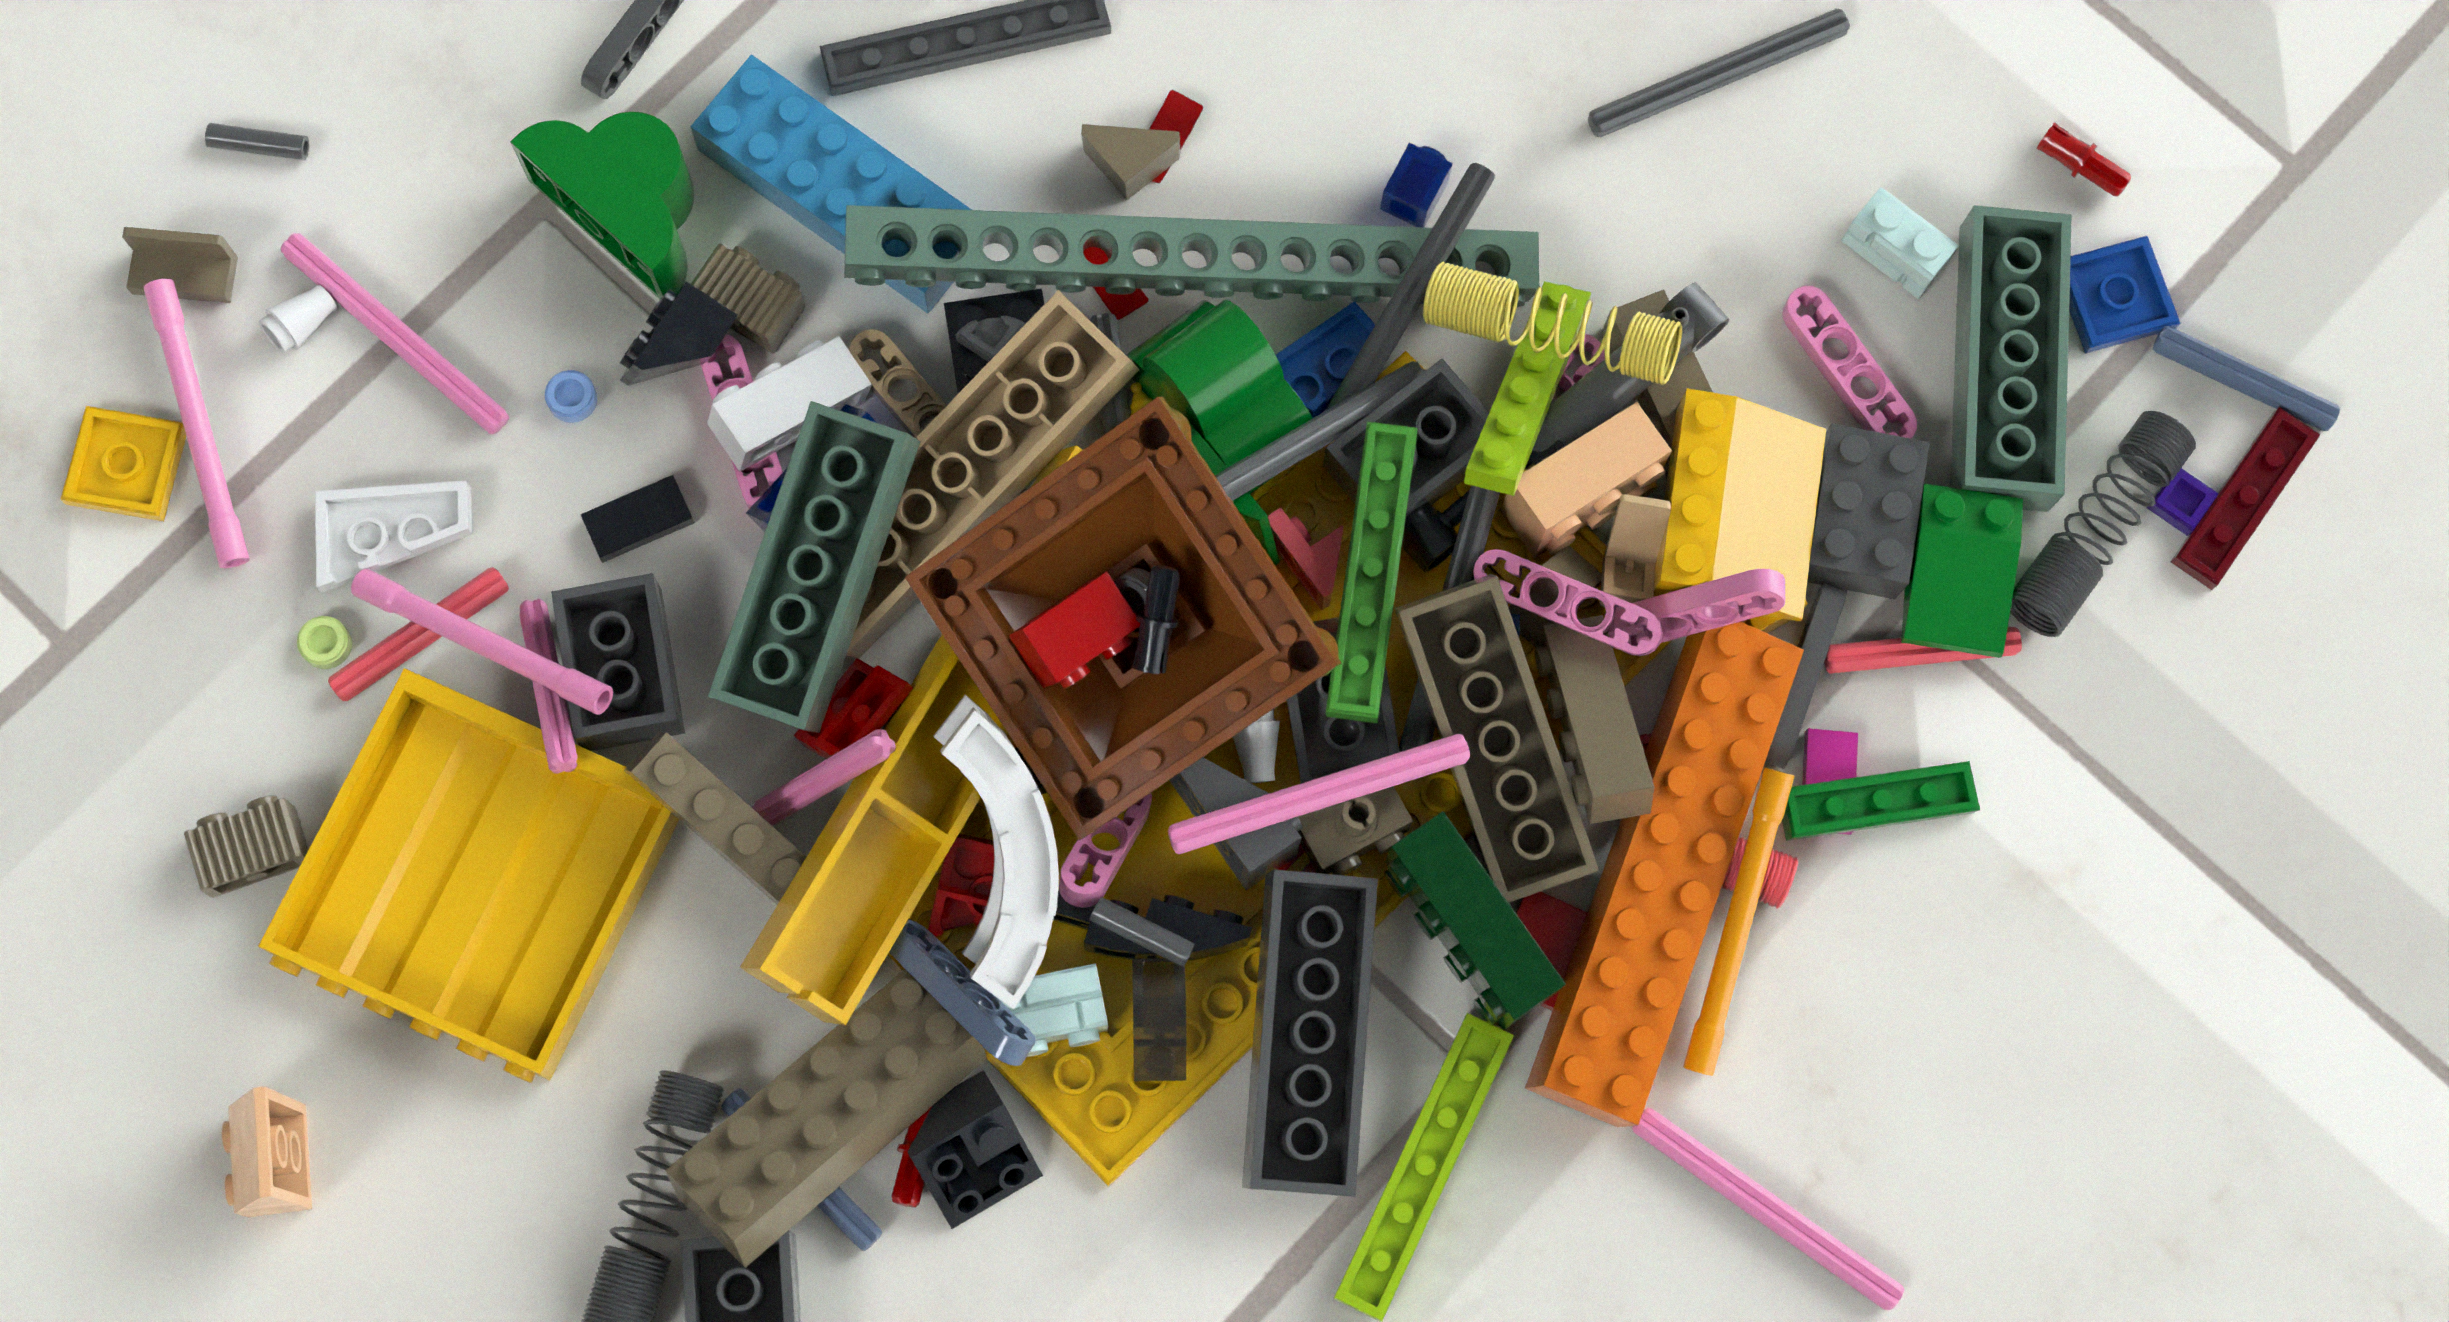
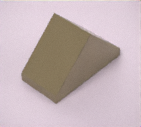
[1081,124,1180,200]
[1508,546,1602,647]

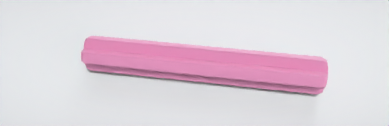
[519,599,577,774]
[751,729,895,826]

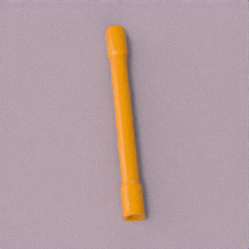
[1683,767,1795,1076]

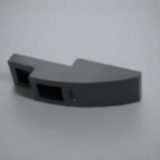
[1053,889,1252,962]

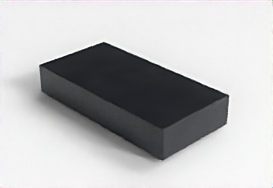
[580,475,695,563]

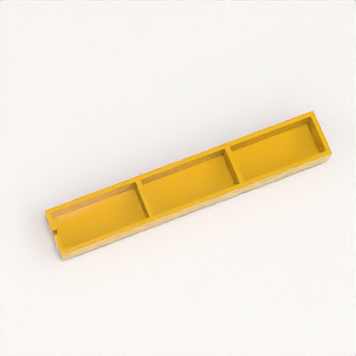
[739,445,1082,1025]

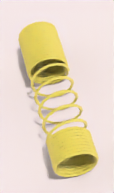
[1423,262,1682,385]

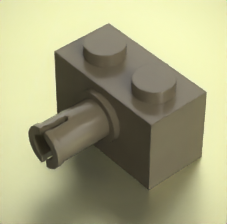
[1298,786,1413,876]

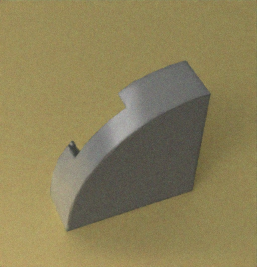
[955,316,1026,362]

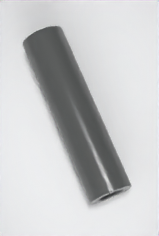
[205,123,309,160]
[1090,897,1195,967]

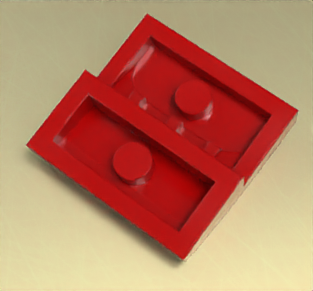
[793,658,913,759]

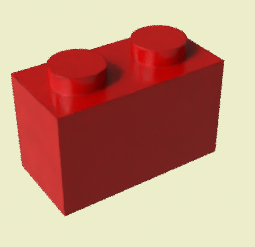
[1008,572,1140,689]

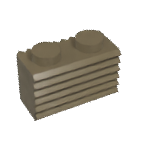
[691,244,805,353]
[184,795,309,898]

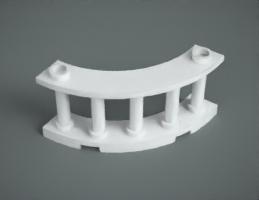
[933,694,1059,1009]

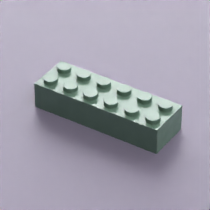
[1950,205,2072,512]
[708,401,921,733]

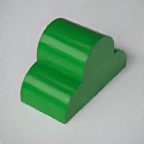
[510,112,694,299]
[1126,300,1312,494]

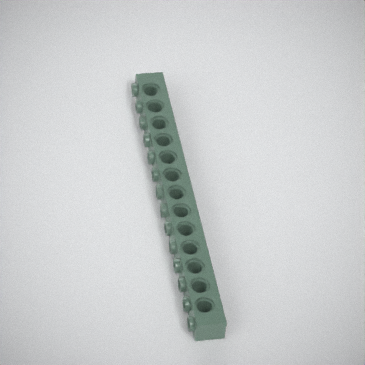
[844,205,1540,307]

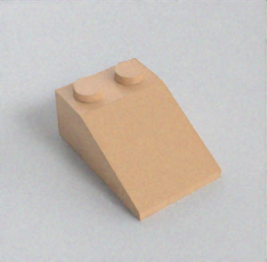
[222,1086,312,1217]

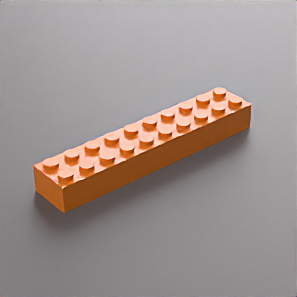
[1525,621,1804,1127]

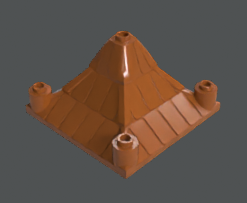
[905,396,1342,841]

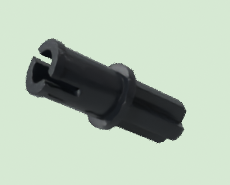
[1132,565,1180,674]

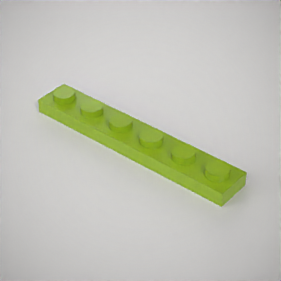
[1464,281,1592,496]
[1333,1013,1514,1322]

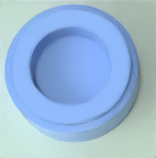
[545,370,597,423]

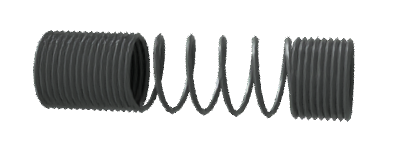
[2010,411,2196,637]
[581,1070,724,1322]

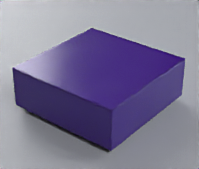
[2146,468,2219,536]

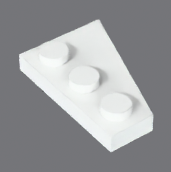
[315,480,472,593]

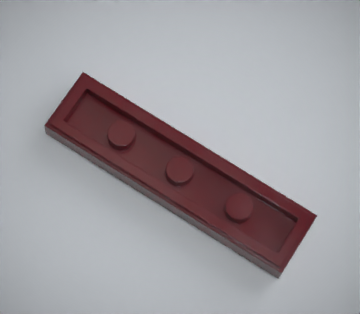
[2171,407,2321,590]

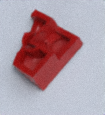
[928,833,994,936]

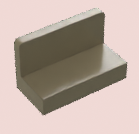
[122,227,238,303]

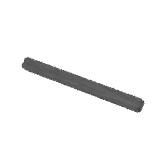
[1587,9,1850,137]
[1325,163,1495,411]
[1215,361,1426,501]
[1399,485,1500,752]

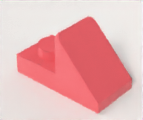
[1268,507,1344,611]

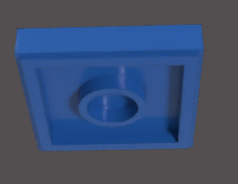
[2069,236,2181,354]

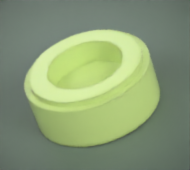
[297,616,352,669]

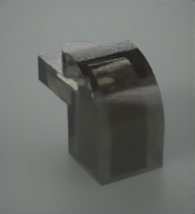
[1132,958,1187,1081]

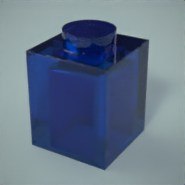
[1380,142,1453,227]

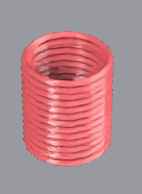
[1722,837,1798,909]

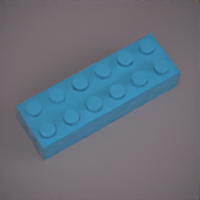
[690,54,972,314]

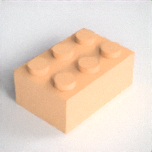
[1500,402,1672,558]

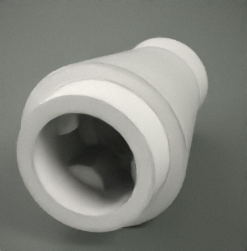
[258,285,337,353]
[1233,709,1280,783]

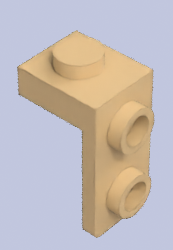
[1600,494,1671,607]

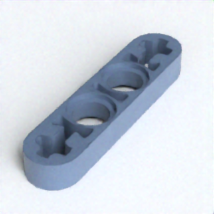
[889,919,1036,1066]

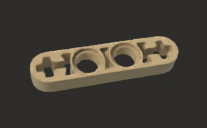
[849,329,947,438]

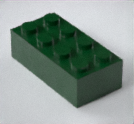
[1384,811,1566,1030]

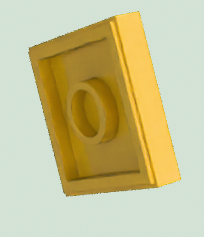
[60,406,186,522]

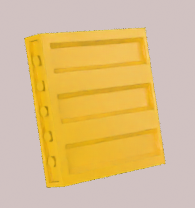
[258,668,679,1083]

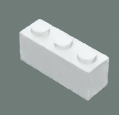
[707,336,872,472]

